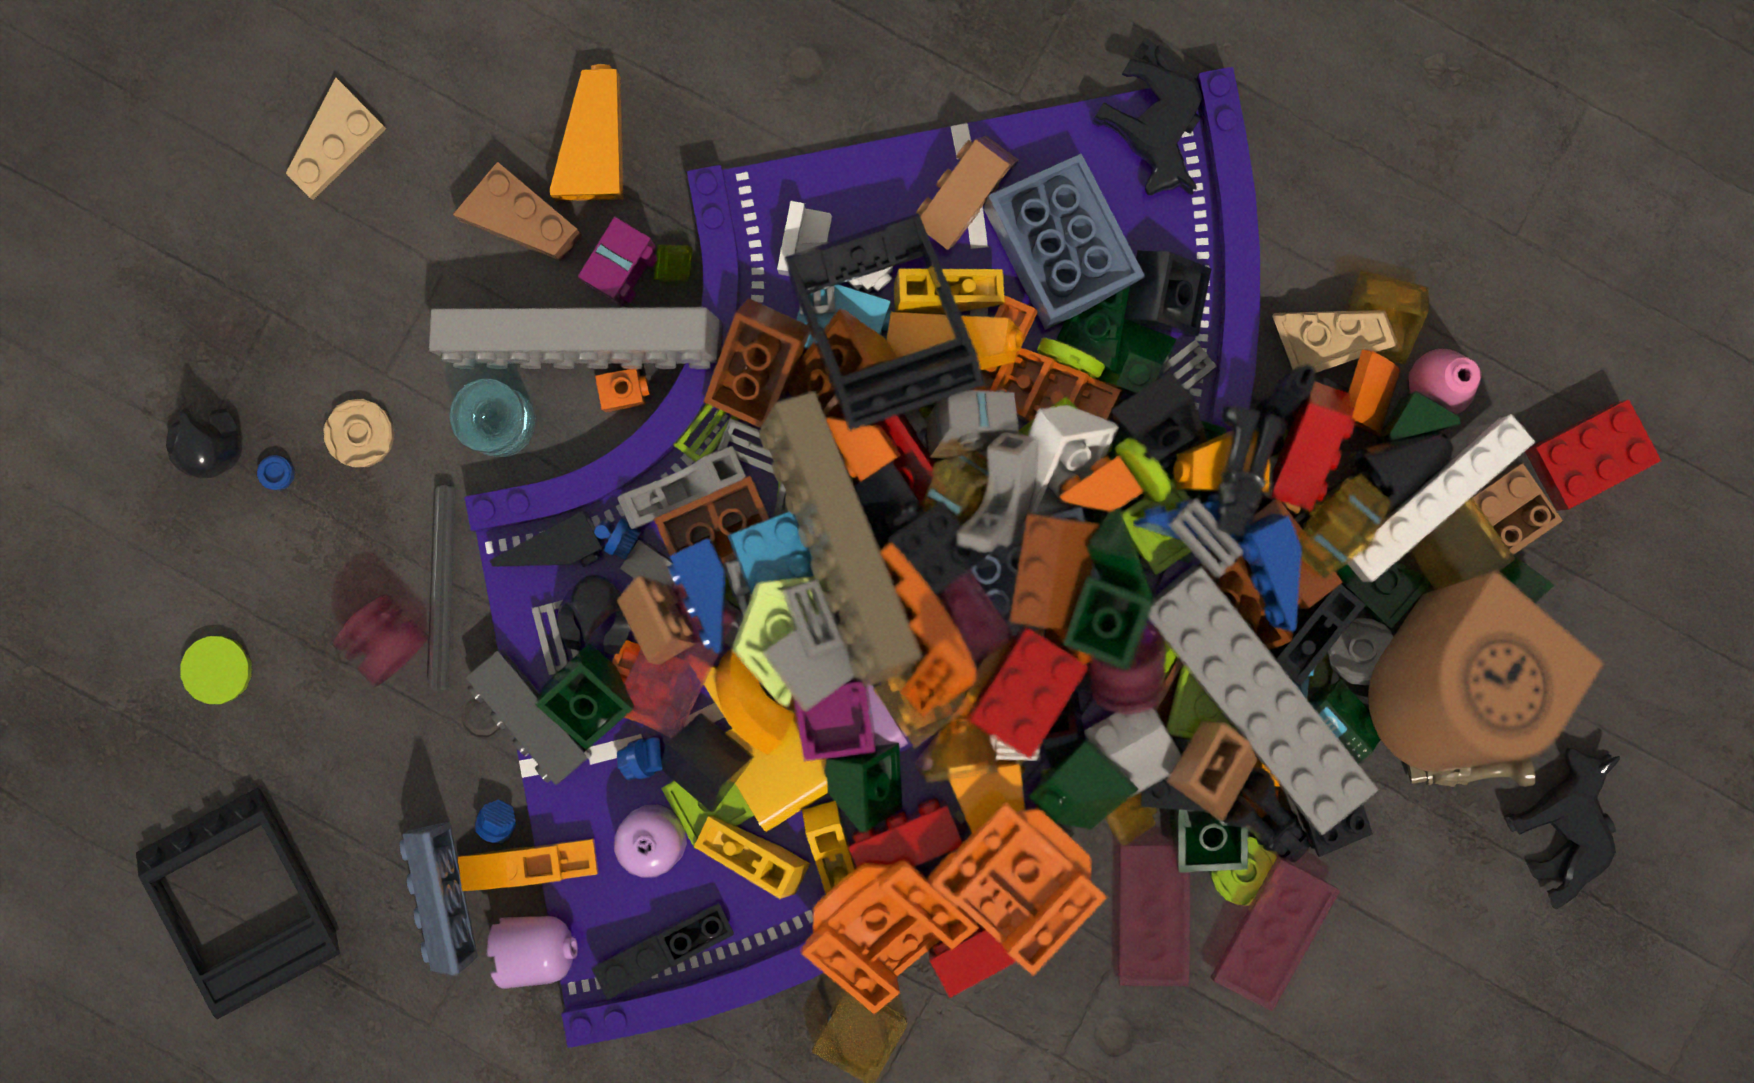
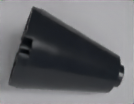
[1349,431,1453,515]

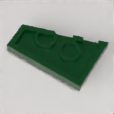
[1056,286,1130,372]
[1319,532,1435,629]

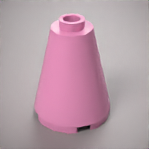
[1408,349,1481,415]

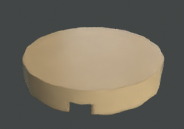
[324,399,394,468]

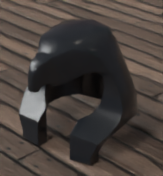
[166,408,242,479]
[557,575,631,654]

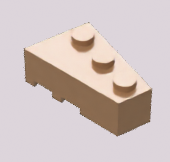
[916,136,1019,250]
[453,162,583,261]

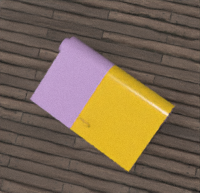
[725,685,911,832]

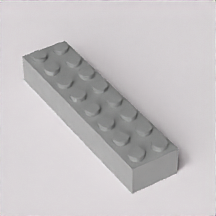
[429,308,723,369]
[1148,565,1378,835]

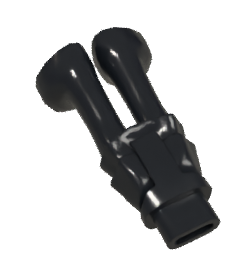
[1255,364,1315,457]
[1216,406,1288,537]
[1221,767,1310,862]

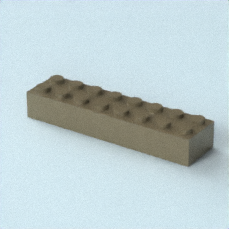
[760,392,922,688]

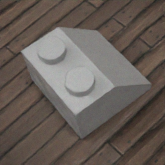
[1084,696,1182,798]

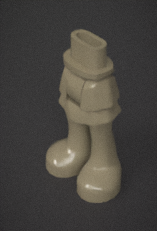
[1407,757,1535,787]

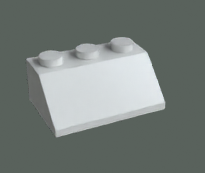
[1026,405,1118,516]

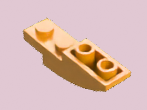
[457,838,599,891]

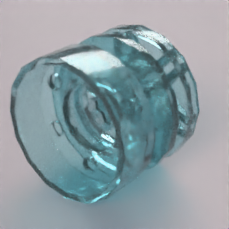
[450,379,536,458]

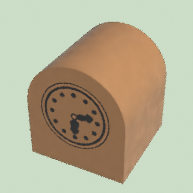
[1368,571,1604,772]

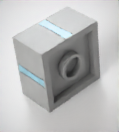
[926,390,1019,460]

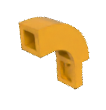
[716,648,795,755]

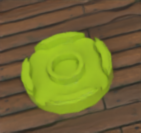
[1037,338,1105,379]
[1115,438,1170,503]
[180,636,252,704]
[1210,836,1280,906]

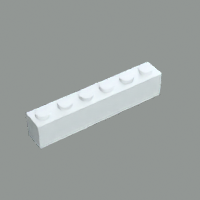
[1343,415,1535,582]

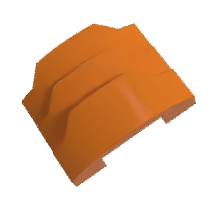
[928,803,1107,976]
[801,861,978,1014]

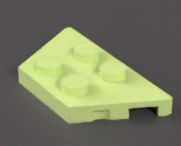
[732,576,826,706]

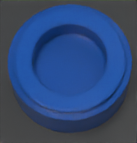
[257,455,295,490]

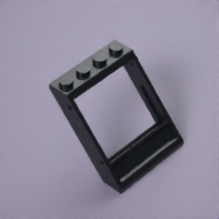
[785,213,984,431]
[136,788,340,1019]

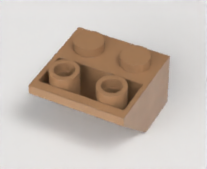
[1458,463,1563,560]
[617,576,695,665]
[1167,721,1257,820]

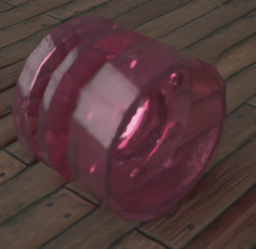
[333,594,428,687]
[1090,621,1166,714]

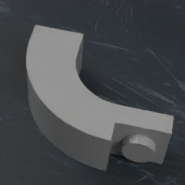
[957,432,1037,552]
[617,446,746,530]

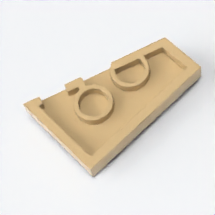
[286,78,386,200]
[1272,310,1397,373]

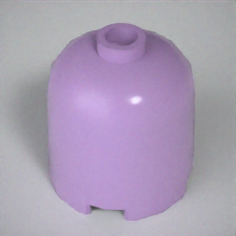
[614,805,687,877]
[487,916,578,989]

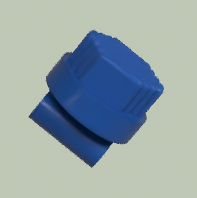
[594,517,642,560]
[617,738,662,781]
[475,799,516,846]

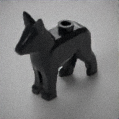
[1092,37,1202,196]
[1504,748,1620,909]

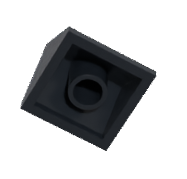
[661,713,754,812]

